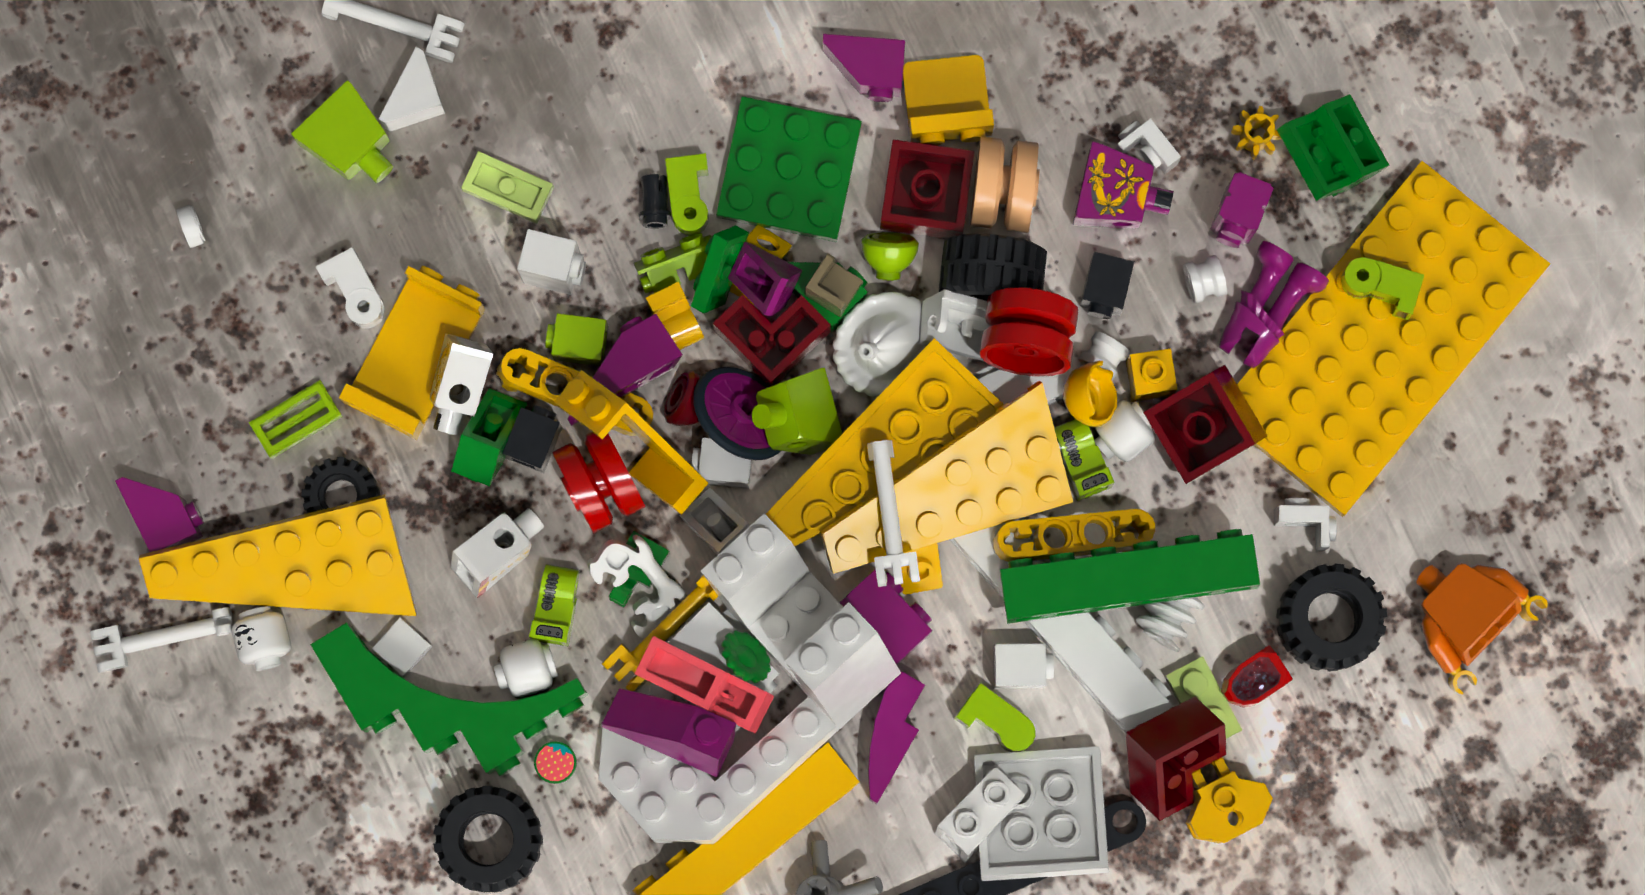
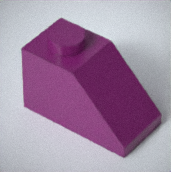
[823,34,905,102]
[115,477,204,552]

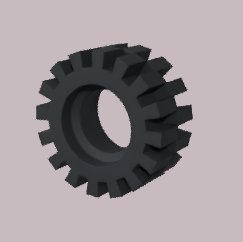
[301,457,380,513]

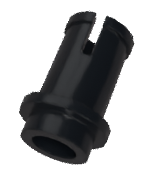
[639,174,671,229]

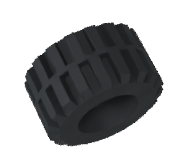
[939,234,1047,301]
[1276,563,1388,672]
[433,786,543,893]

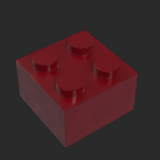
[880,139,975,239]
[1143,365,1267,484]

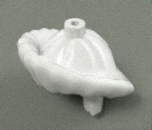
[833,292,926,397]

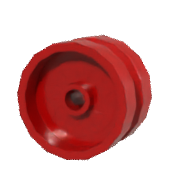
[980,288,1078,376]
[552,432,646,534]

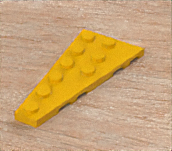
[139,494,417,616]

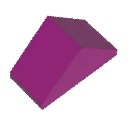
[728,242,803,316]

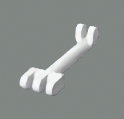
[321,0,465,63]
[867,440,920,587]
[90,607,235,673]

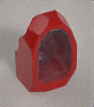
[1221,645,1293,708]

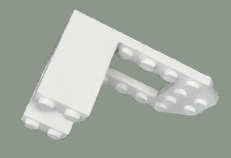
[598,513,901,844]

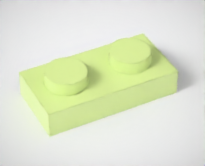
[461,151,554,224]
[1165,656,1242,739]

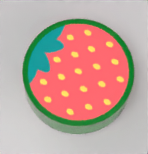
[534,741,577,784]

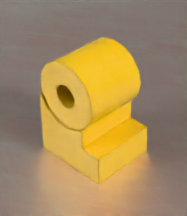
[646,282,704,350]

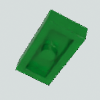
[691,225,749,313]

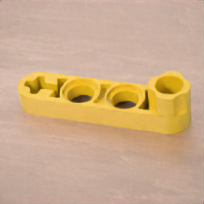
[496,348,653,436]
[993,509,1155,562]

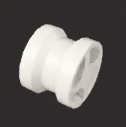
[1183,255,1227,304]
[1078,331,1130,381]

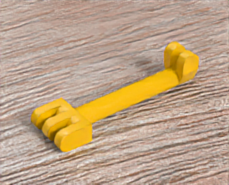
[602,575,718,691]

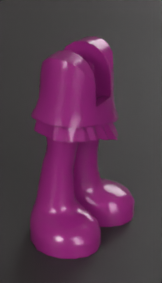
[1219,241,1329,369]

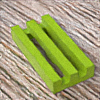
[249,380,343,459]

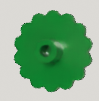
[721,630,771,683]

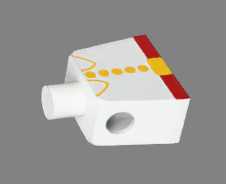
[450,508,544,598]

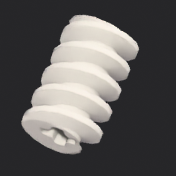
[1136,597,1205,652]

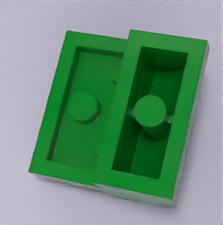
[1277,94,1390,201]

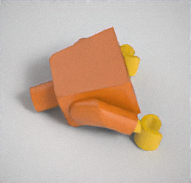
[1416,563,1548,695]

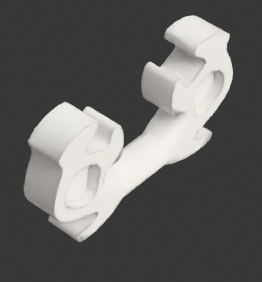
[588,535,686,639]

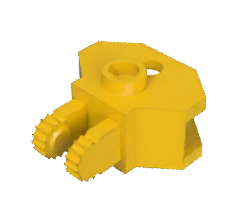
[1185,757,1273,844]

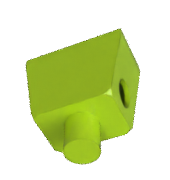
[291,80,394,183]
[752,368,842,455]

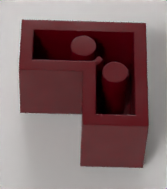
[713,294,831,387]
[1126,696,1227,821]

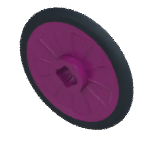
[693,367,781,460]

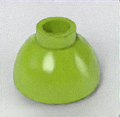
[861,232,919,281]

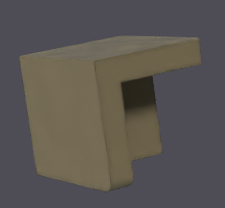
[806,253,863,318]

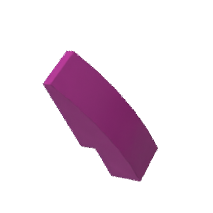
[868,671,925,804]

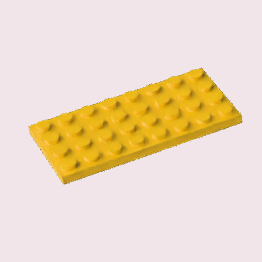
[1237,161,1551,517]

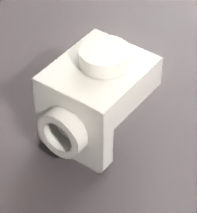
[1274,498,1337,551]

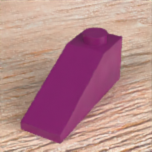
[567,314,683,426]
[601,688,736,777]

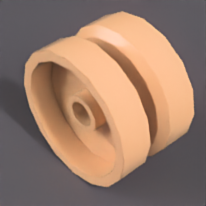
[970,137,1040,233]

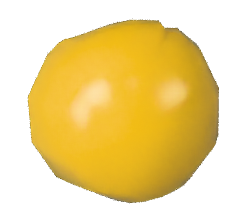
[1063,360,1117,427]

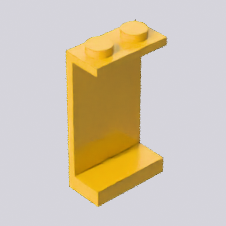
[339,265,486,440]
[554,370,709,515]

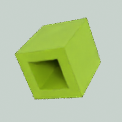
[545,313,609,366]

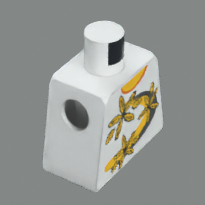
[430,334,493,435]

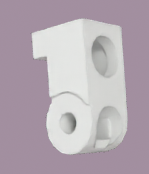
[316,247,385,329]

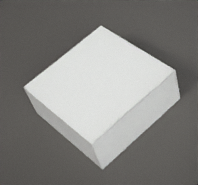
[372,618,432,678]

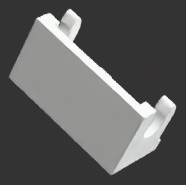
[920,289,989,362]

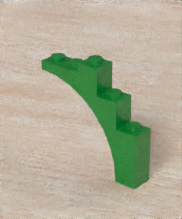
[310,623,588,777]

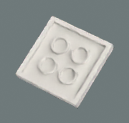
[974,746,1109,881]

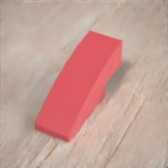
[634,636,774,734]

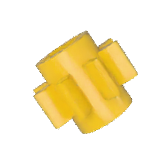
[1231,106,1282,160]

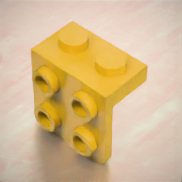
[903,55,994,146]

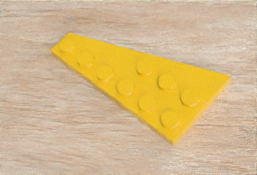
[766,338,1004,547]
[820,381,1073,574]

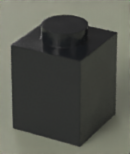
[1080,252,1135,319]
[502,405,562,473]

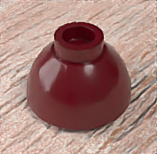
[663,370,701,426]

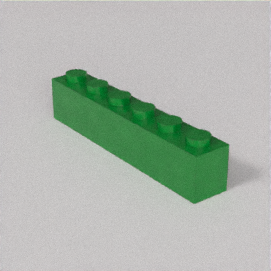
[1000,529,1260,624]

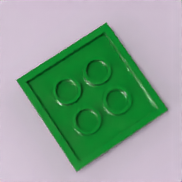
[716,96,862,242]

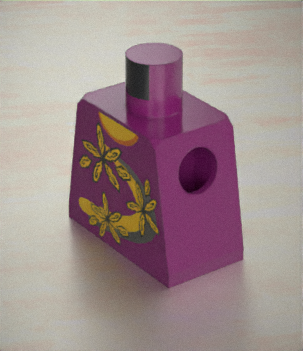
[1073,141,1174,229]

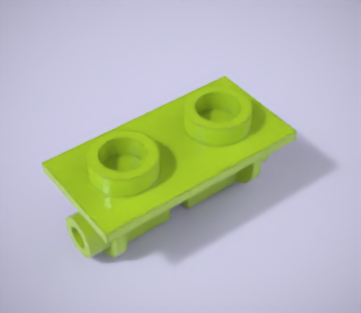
[634,233,712,294]

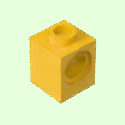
[1126,348,1177,402]

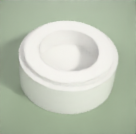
[176,205,206,248]

